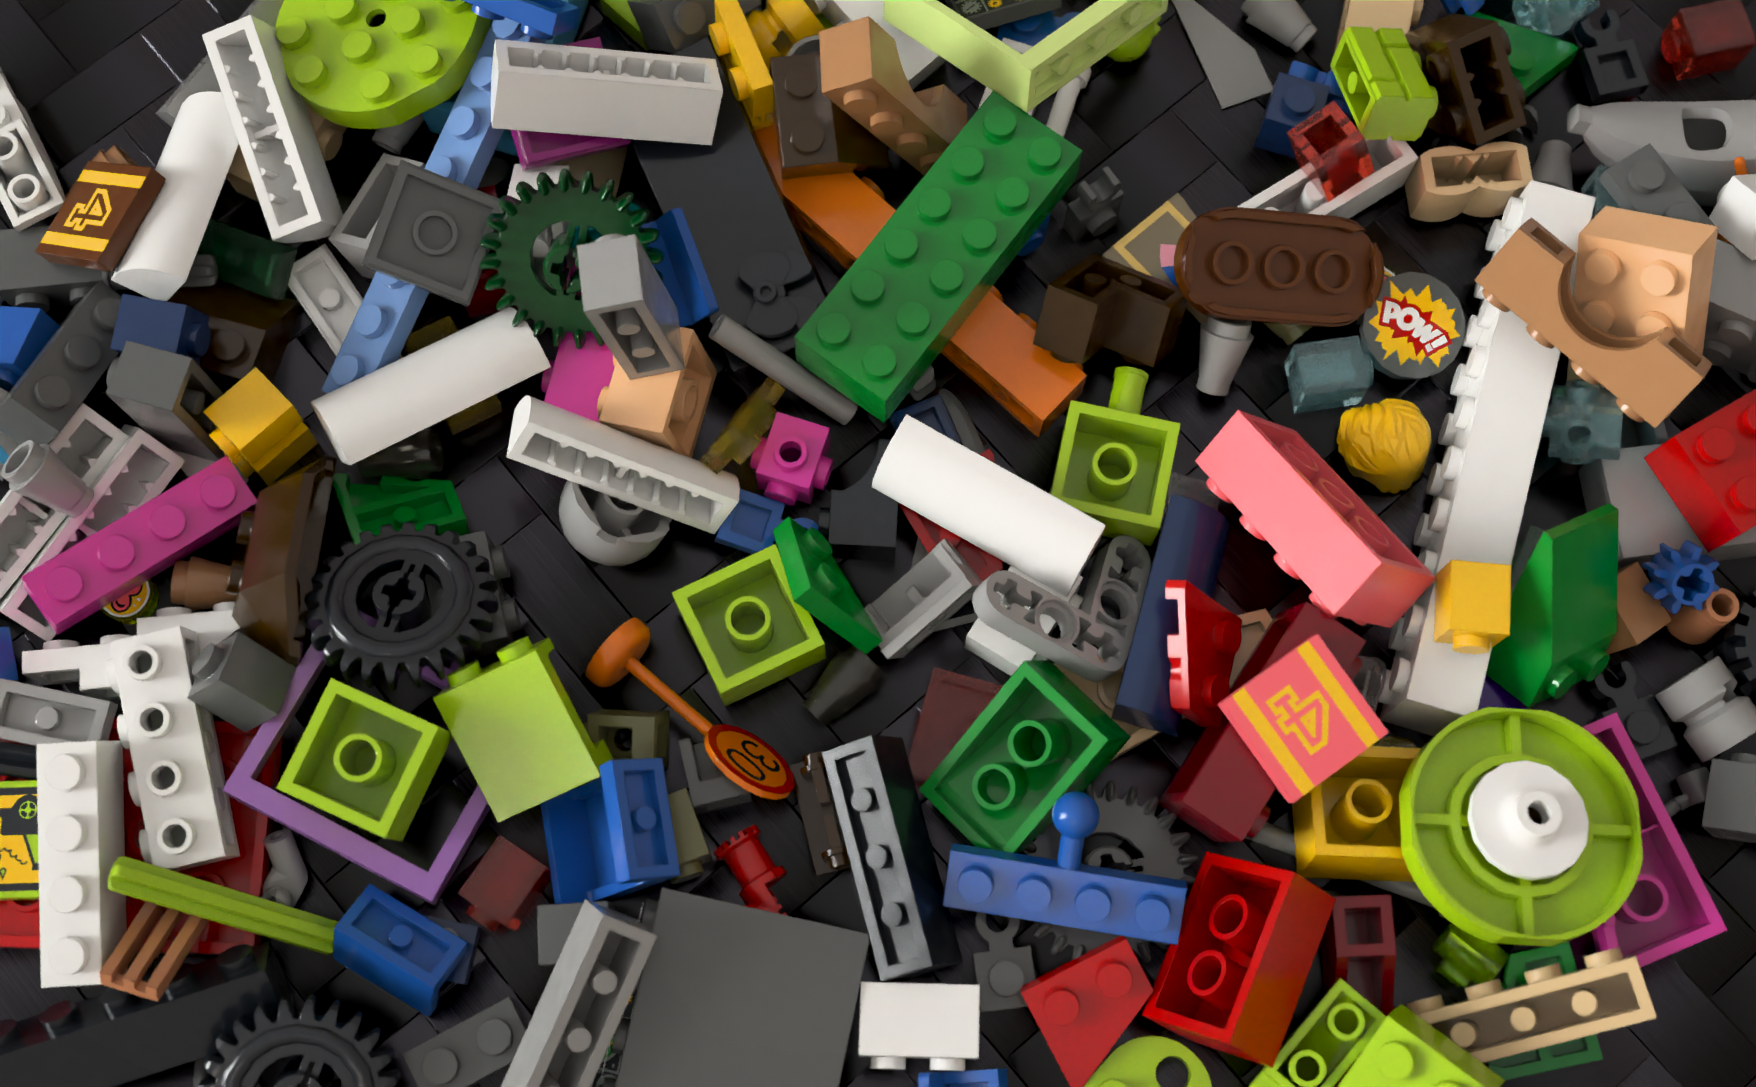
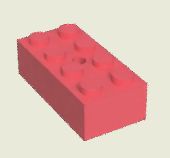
[1195,410,1437,629]

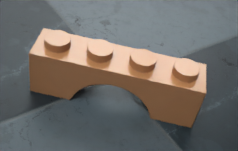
[819,16,968,175]
[1474,217,1713,428]

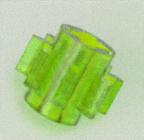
[1433,922,1508,988]

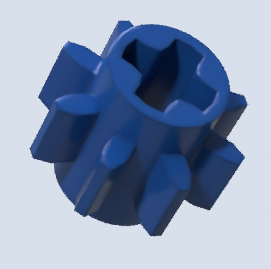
[1642,540,1720,614]

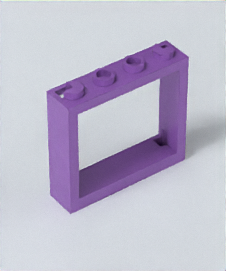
[222,610,491,906]

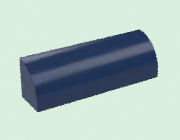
[1111,493,1231,737]

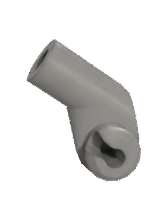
[261,829,308,908]

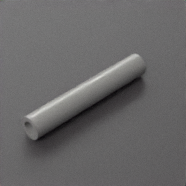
[709,314,858,425]

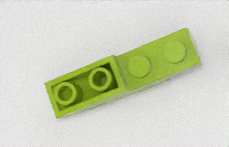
[1248,978,1386,1087]

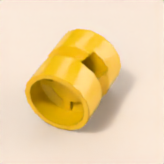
[744,0,825,71]

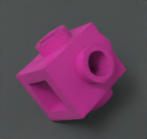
[750,412,834,506]

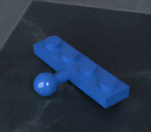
[943,791,1187,945]

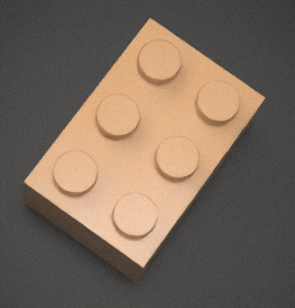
[1567,206,1718,391]

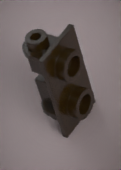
[789,751,851,876]

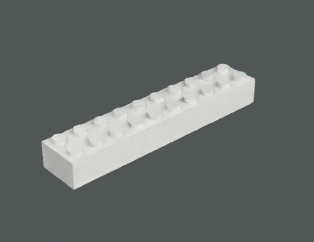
[1375,180,1596,736]

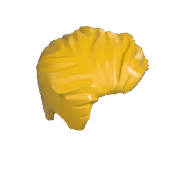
[1337,399,1432,493]

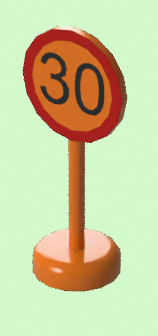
[585,617,795,800]

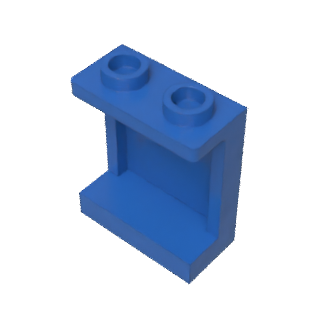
[540,758,681,904]

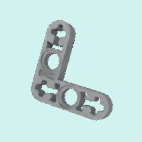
[972,535,1151,682]

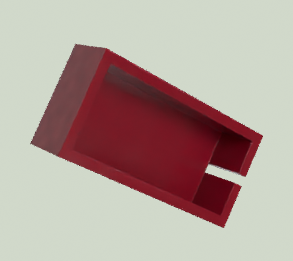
[1158,602,1366,842]

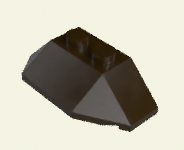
[225,456,337,670]

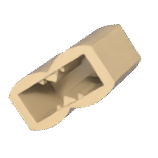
[1404,141,1533,222]

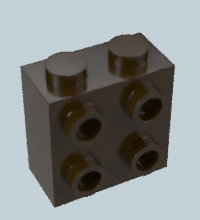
[1405,13,1527,146]

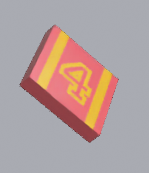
[1218,634,1389,803]

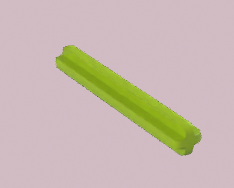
[107,856,338,955]

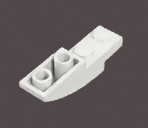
[0,67,66,232]
[22,602,248,701]

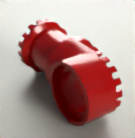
[713,824,788,916]

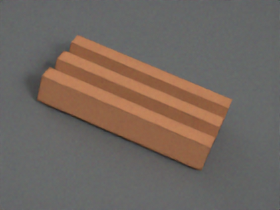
[100,901,209,1002]

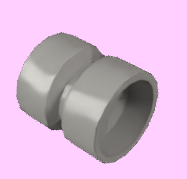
[1654,656,1756,762]

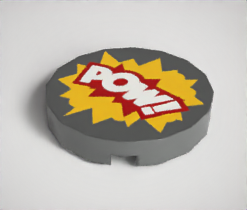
[1357,272,1466,380]

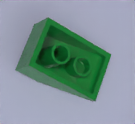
[1486,503,1619,708]
[919,660,1131,854]

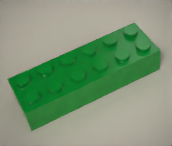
[794,91,1083,423]

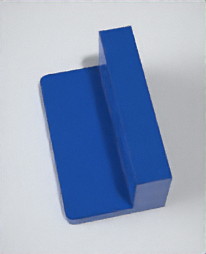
[641,207,719,328]
[333,883,468,1017]

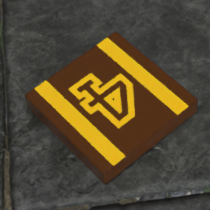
[35,161,166,272]

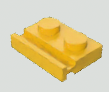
[709,0,774,131]

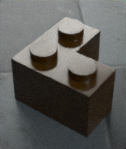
[1033,253,1188,367]

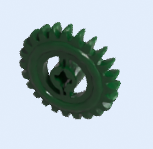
[480,168,665,349]

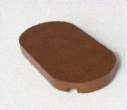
[1174,207,1384,327]

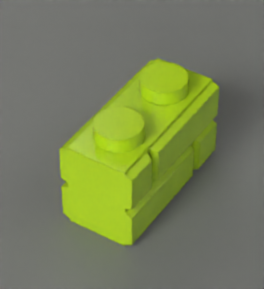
[1330,26,1438,141]

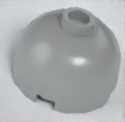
[559,480,672,566]

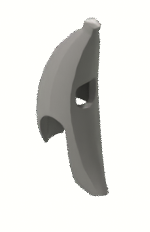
[1566,100,1756,208]

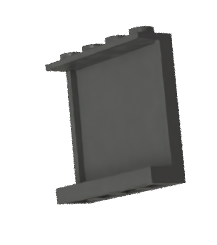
[603,888,870,1087]

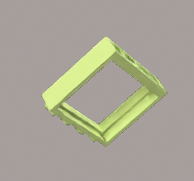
[884,0,1168,113]

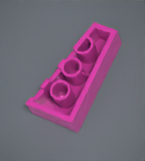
[1582,712,1727,967]

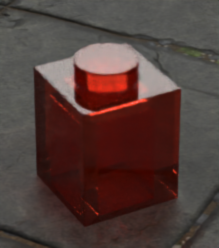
[1661,0,1756,80]
[1287,101,1375,202]
[458,835,551,932]

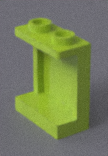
[433,636,613,822]

